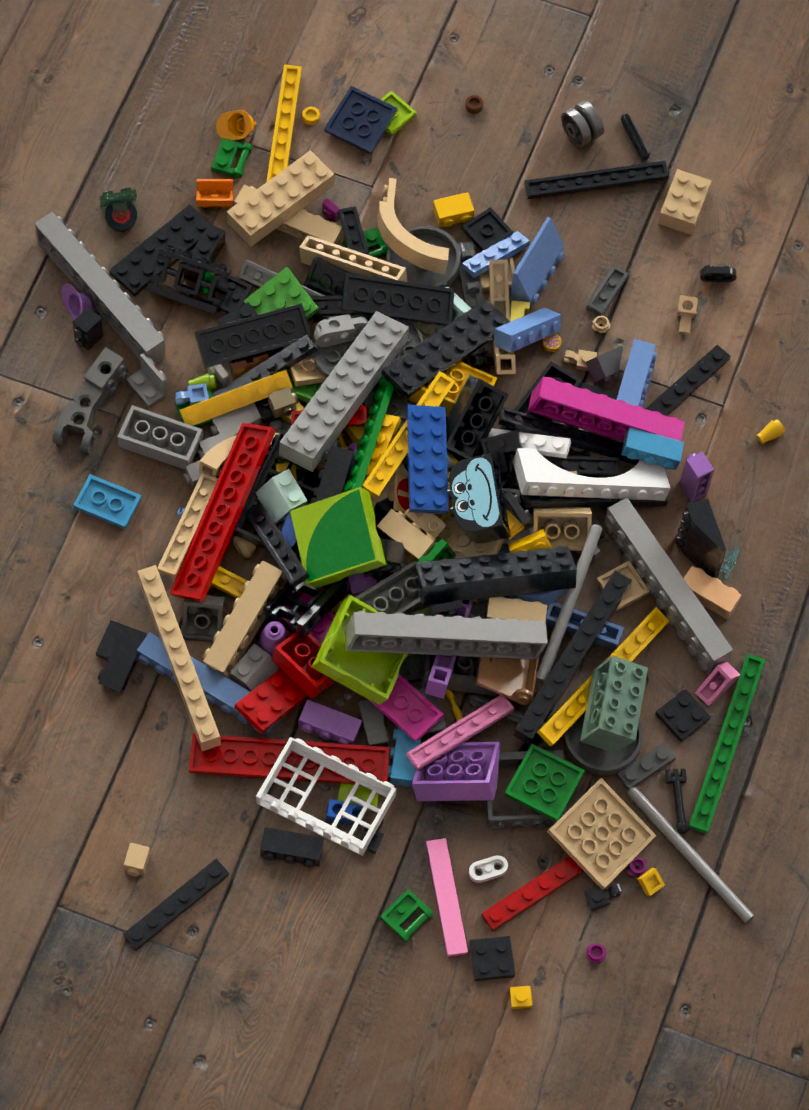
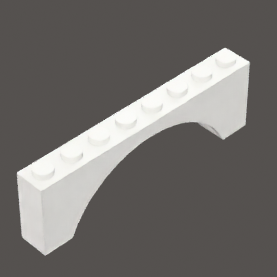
[512,448,670,501]

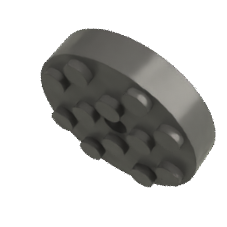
[387,226,460,288]
[563,712,643,776]

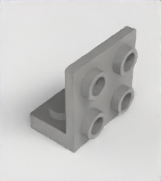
[126,354,167,409]

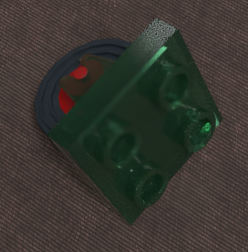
[99,187,137,231]

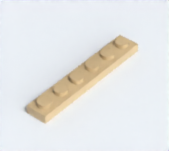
[157,473,218,578]

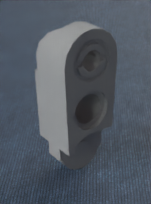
[314,314,368,347]

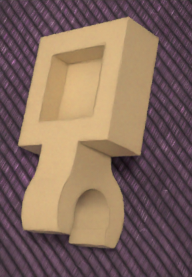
[564,350,597,371]

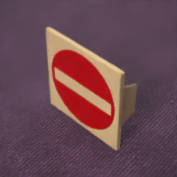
[388,473,409,513]

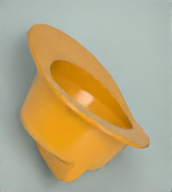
[216,110,257,141]

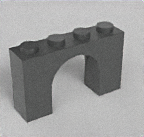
[358,686,446,747]

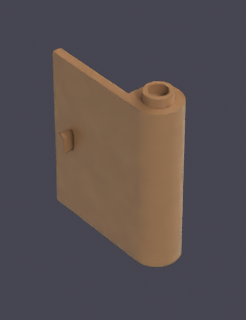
[476,657,539,705]

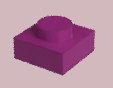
[322,198,340,223]

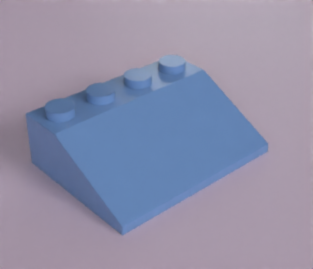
[510,217,565,308]

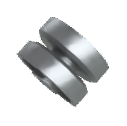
[560,101,604,148]

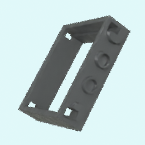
[486,750,568,829]

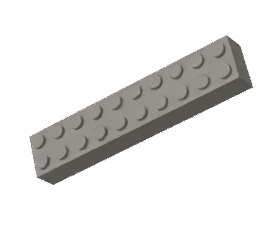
[34,212,166,365]
[279,311,409,472]
[604,498,733,675]
[345,611,548,660]

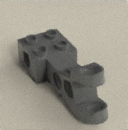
[52,347,129,453]

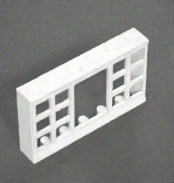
[256,737,396,856]

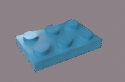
[73,474,142,530]

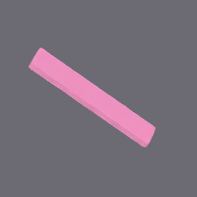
[406,695,514,771]
[426,838,468,957]

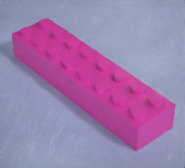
[528,377,685,442]

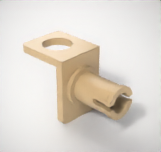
[677,295,698,334]

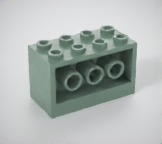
[580,656,648,753]

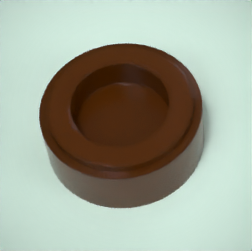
[465,95,483,114]

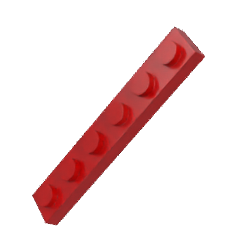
[481,856,584,931]

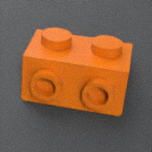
[196,179,233,208]

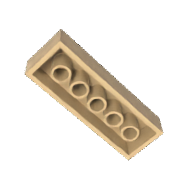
[227,150,334,247]
[203,560,288,679]

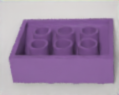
[412,742,500,801]

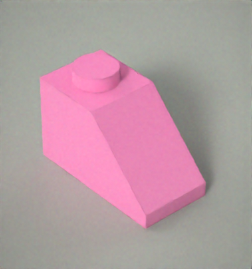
[695,662,741,706]

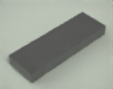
[586,265,629,316]

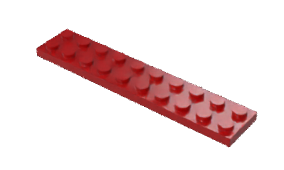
[169,423,276,602]
[189,734,390,785]

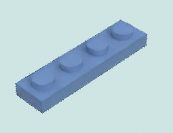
[462,231,530,278]

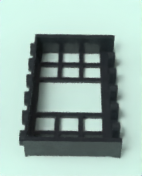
[232,430,325,557]

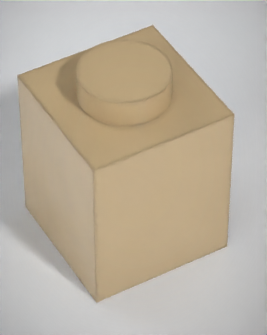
[124,842,150,876]

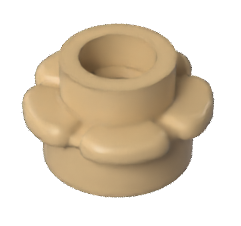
[592,316,610,333]

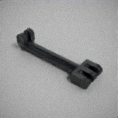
[665,768,690,834]

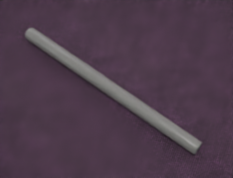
[536,524,602,683]
[627,787,754,924]

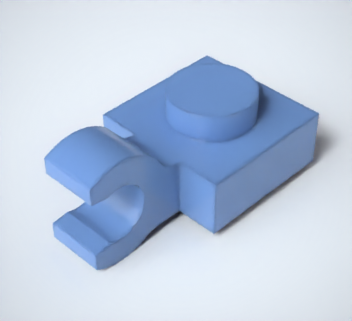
[175,383,209,406]

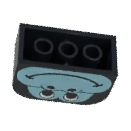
[447,453,511,543]

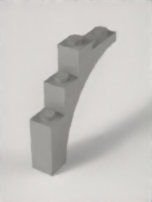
[184,403,261,490]

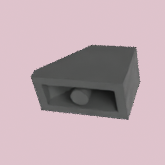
[586,346,623,382]

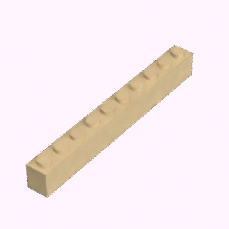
[137,565,221,751]

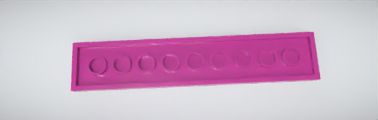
[279,593,443,743]

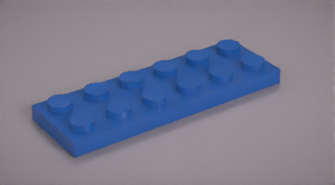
[406,405,449,514]

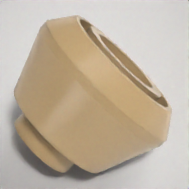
[233,536,257,558]

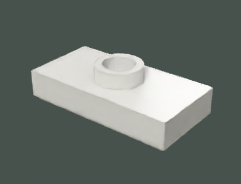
[206,365,229,387]

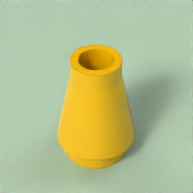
[756,419,785,444]

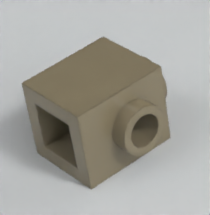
[268,387,298,418]

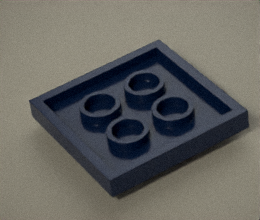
[324,86,398,155]

